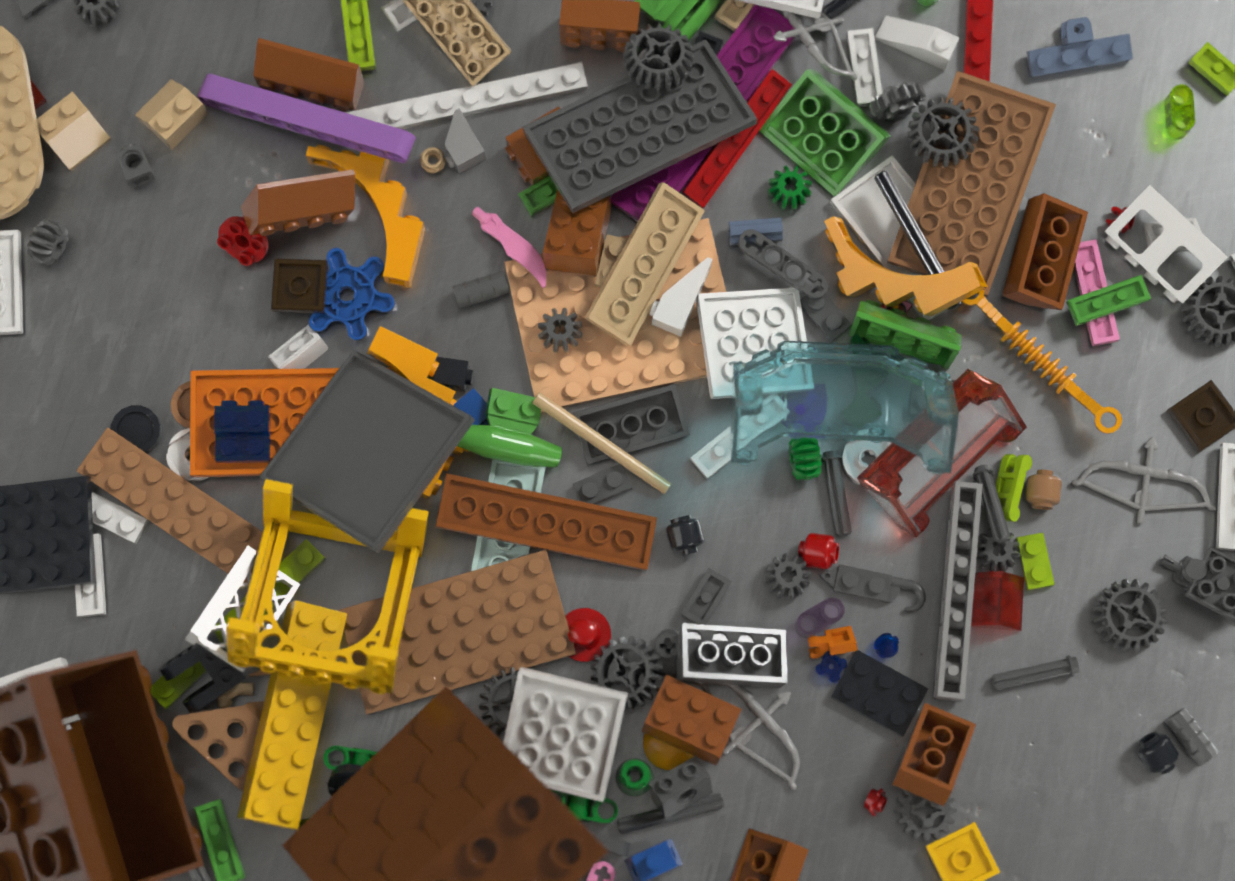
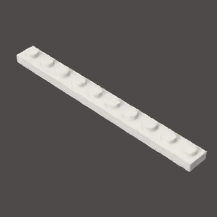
[346,62,588,129]

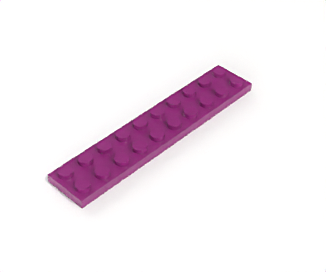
[610,4,797,222]

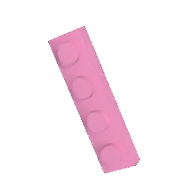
[1074,239,1120,346]

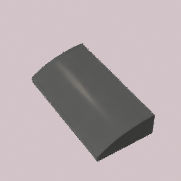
[572,384,690,464]
[677,623,787,688]

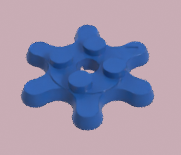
[309,248,395,341]

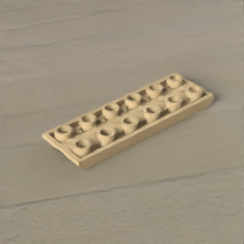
[402,0,512,86]

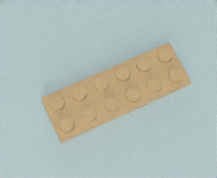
[584,182,705,346]

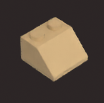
[135,79,208,150]
[37,91,111,171]

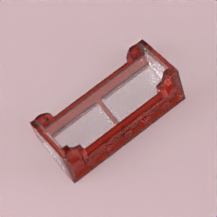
[857,369,1027,538]

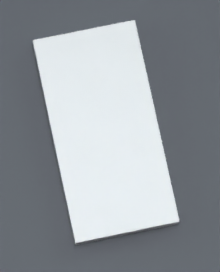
[830,155,944,321]

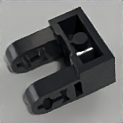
[158,631,246,714]

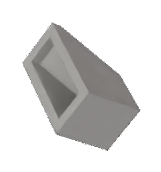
[443,108,486,174]

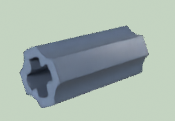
[728,218,783,245]

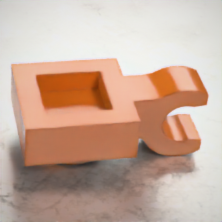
[807,626,857,659]

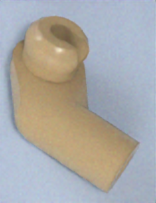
[217,682,255,708]

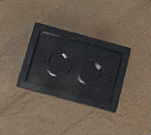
[830,650,929,737]

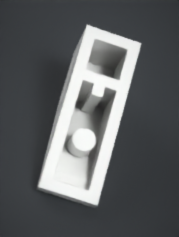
[875,16,959,71]
[649,257,713,337]

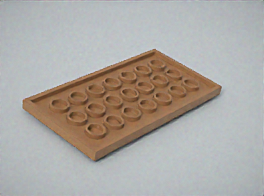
[887,71,1056,298]
[339,550,576,715]

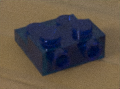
[214,400,271,463]

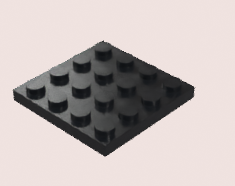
[0,476,95,594]

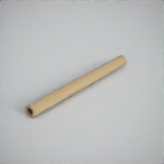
[532,392,671,494]

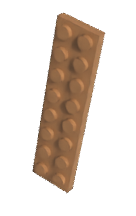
[76,427,263,583]

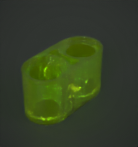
[1164,84,1195,140]

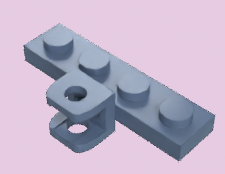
[1027,17,1133,77]

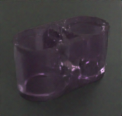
[795,598,845,638]

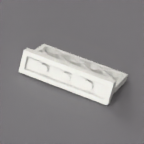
[185,546,300,673]

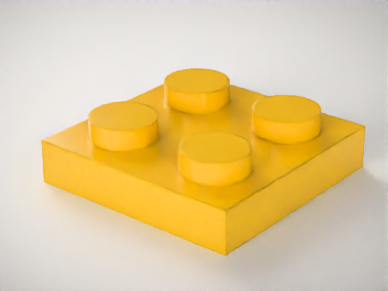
[925,822,1000,881]

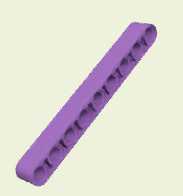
[196,74,416,163]

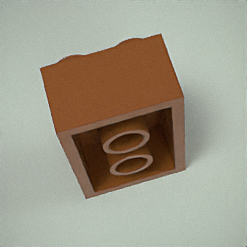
[559,0,640,52]
[543,189,611,276]
[641,675,742,766]
[892,703,976,806]

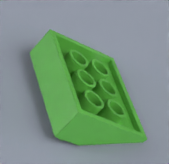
[759,69,891,197]
[848,300,962,370]

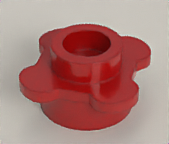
[864,788,888,817]

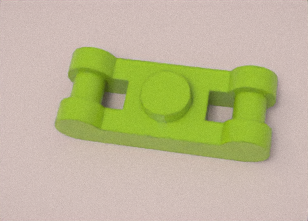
[995,454,1032,522]

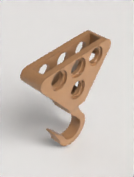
[173,670,271,792]

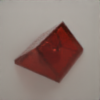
[971,571,1024,631]

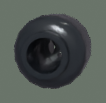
[666,515,704,556]
[1137,732,1179,774]

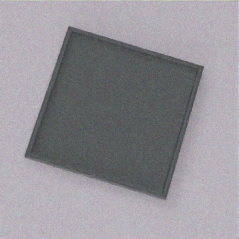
[259,350,475,553]

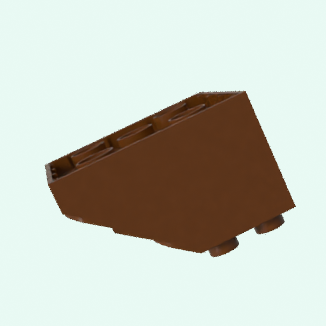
[0,650,204,881]
[282,686,609,881]

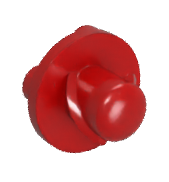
[217,216,269,266]
[565,608,611,662]

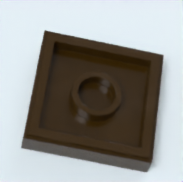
[271,258,328,313]
[1167,380,1235,453]

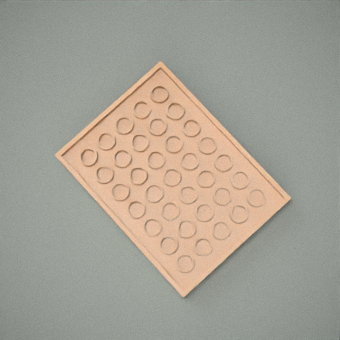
[504,218,726,413]

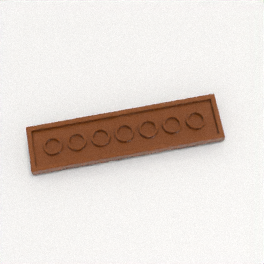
[435,473,657,571]

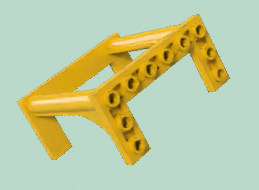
[227,479,429,694]

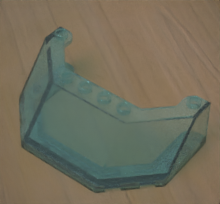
[730,341,959,474]

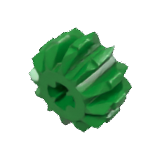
[768,165,812,210]
[788,434,822,480]

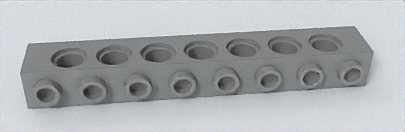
[933,481,983,702]

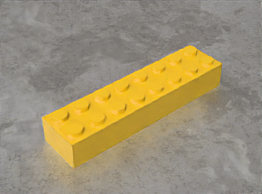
[237,600,347,830]

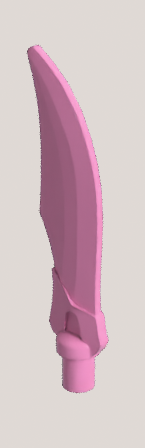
[472,207,547,288]

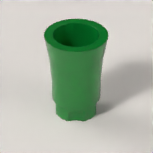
[615,758,654,797]

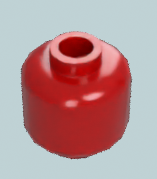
[798,533,840,569]

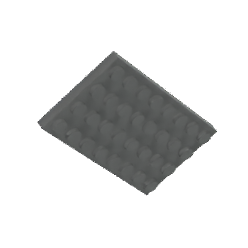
[523,39,757,213]

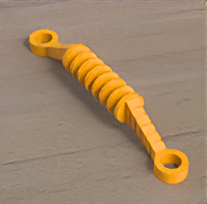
[961,290,1122,434]

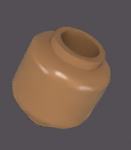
[1026,469,1062,510]

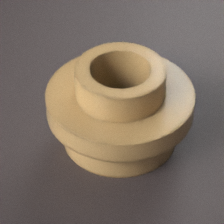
[420,147,446,173]

